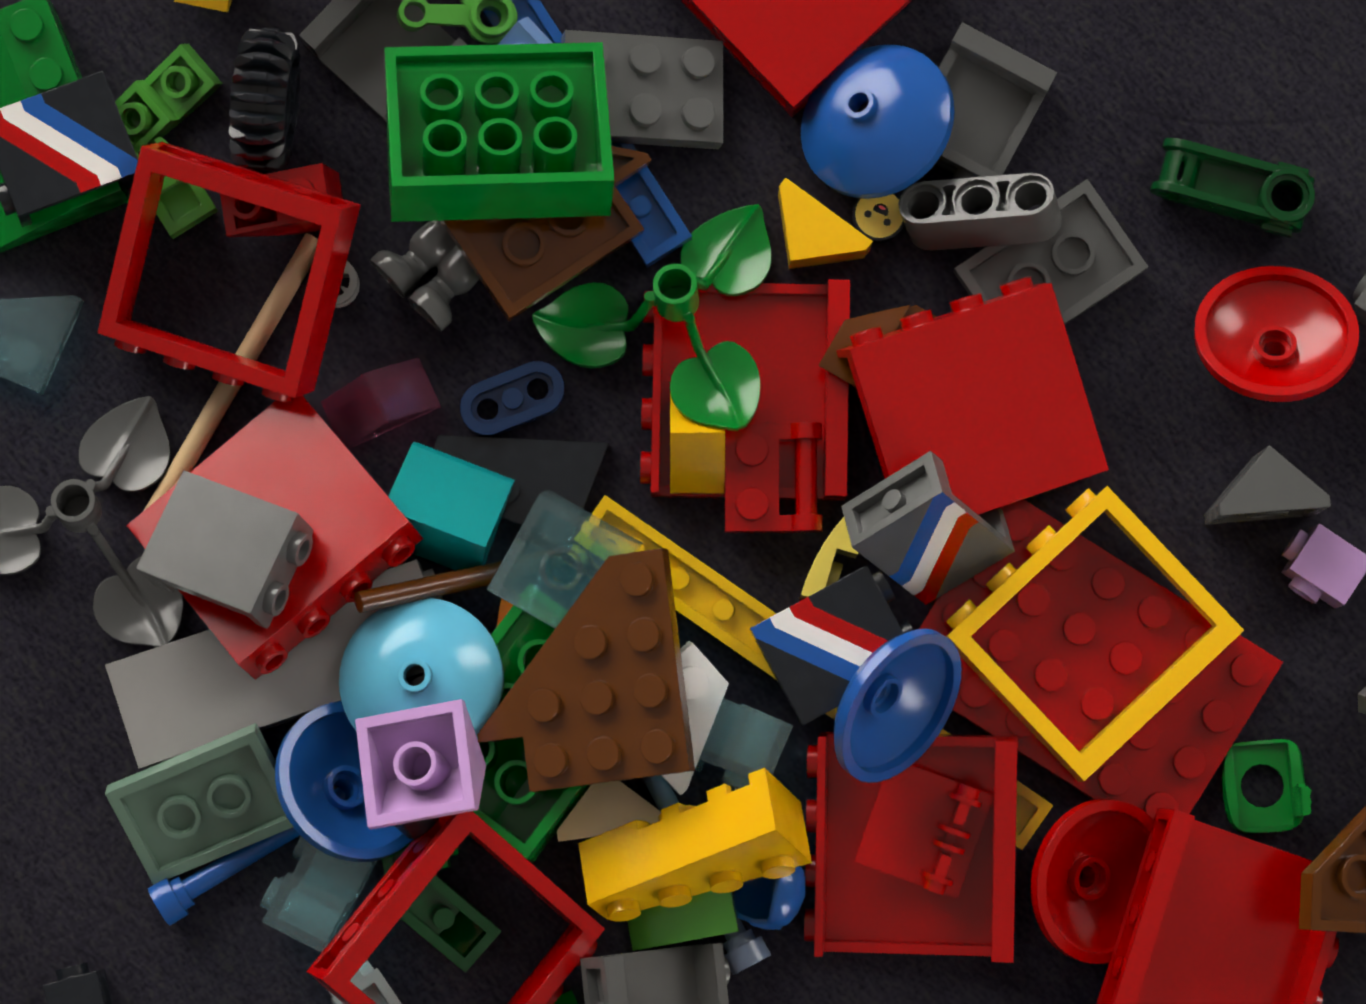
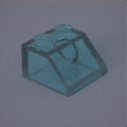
[487,490,643,628]

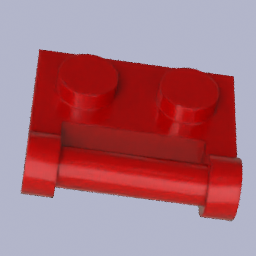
[725,422,823,533]

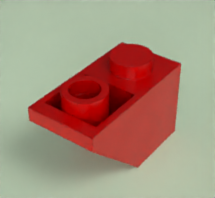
[220,163,343,237]

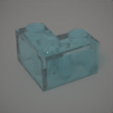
[695,698,793,789]
[260,836,378,953]

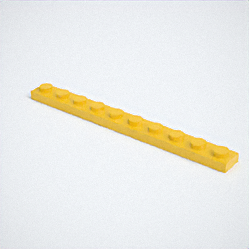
[574,495,1053,850]

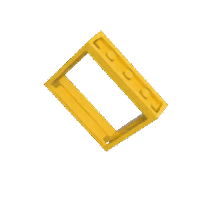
[946,486,1244,782]

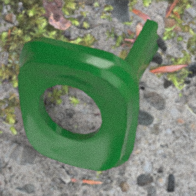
[1222,739,1312,834]

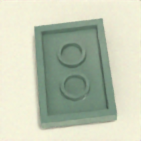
[105,723,293,885]

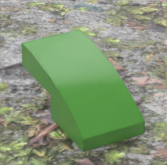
[627,891,739,951]

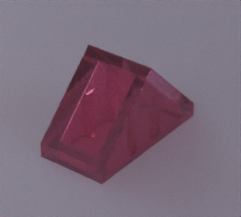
[321,357,441,449]

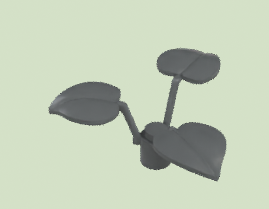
[0,396,183,647]

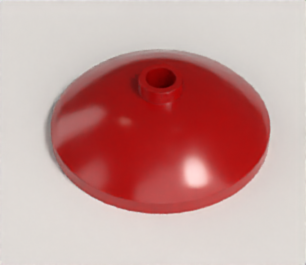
[1194,266,1359,402]
[1031,798,1154,964]

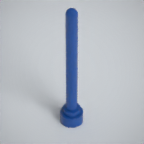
[147,787,345,926]

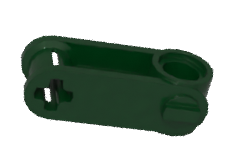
[1150,138,1315,238]

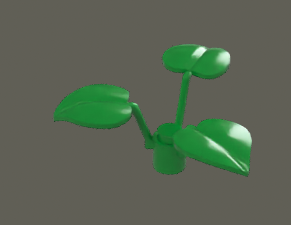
[532,204,772,431]

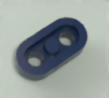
[460,361,565,437]

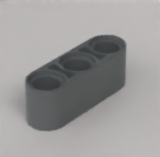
[898,173,1063,251]

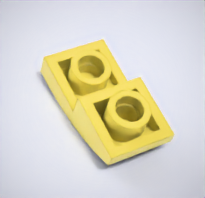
[799,517,858,599]

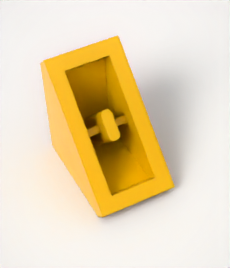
[778,178,873,269]
[670,392,725,494]

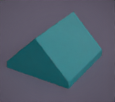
[388,441,515,570]

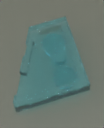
[0,295,85,395]

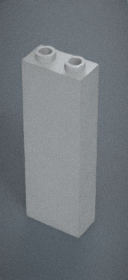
[105,559,443,769]

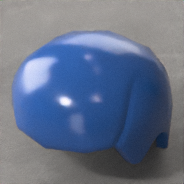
[733,866,807,930]

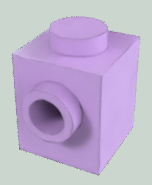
[1281,523,1366,608]

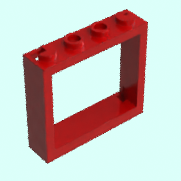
[98,142,361,402]
[306,811,605,1004]

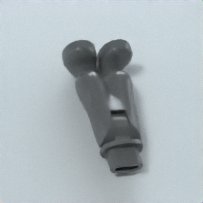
[370,221,479,332]

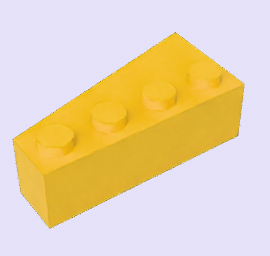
[578,767,812,922]

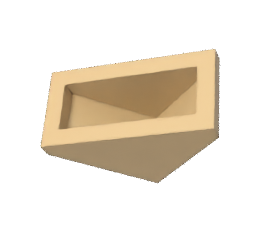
[557,781,661,842]

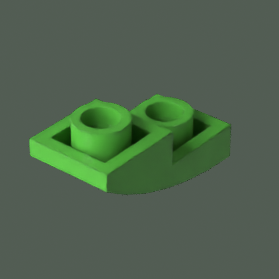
[115,44,223,154]

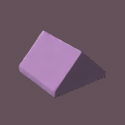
[355,699,486,830]

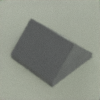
[1204,445,1331,525]

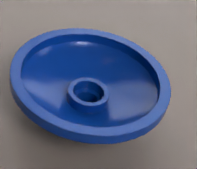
[801,44,955,199]
[834,629,962,783]
[275,701,413,862]

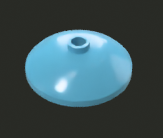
[339,598,504,739]

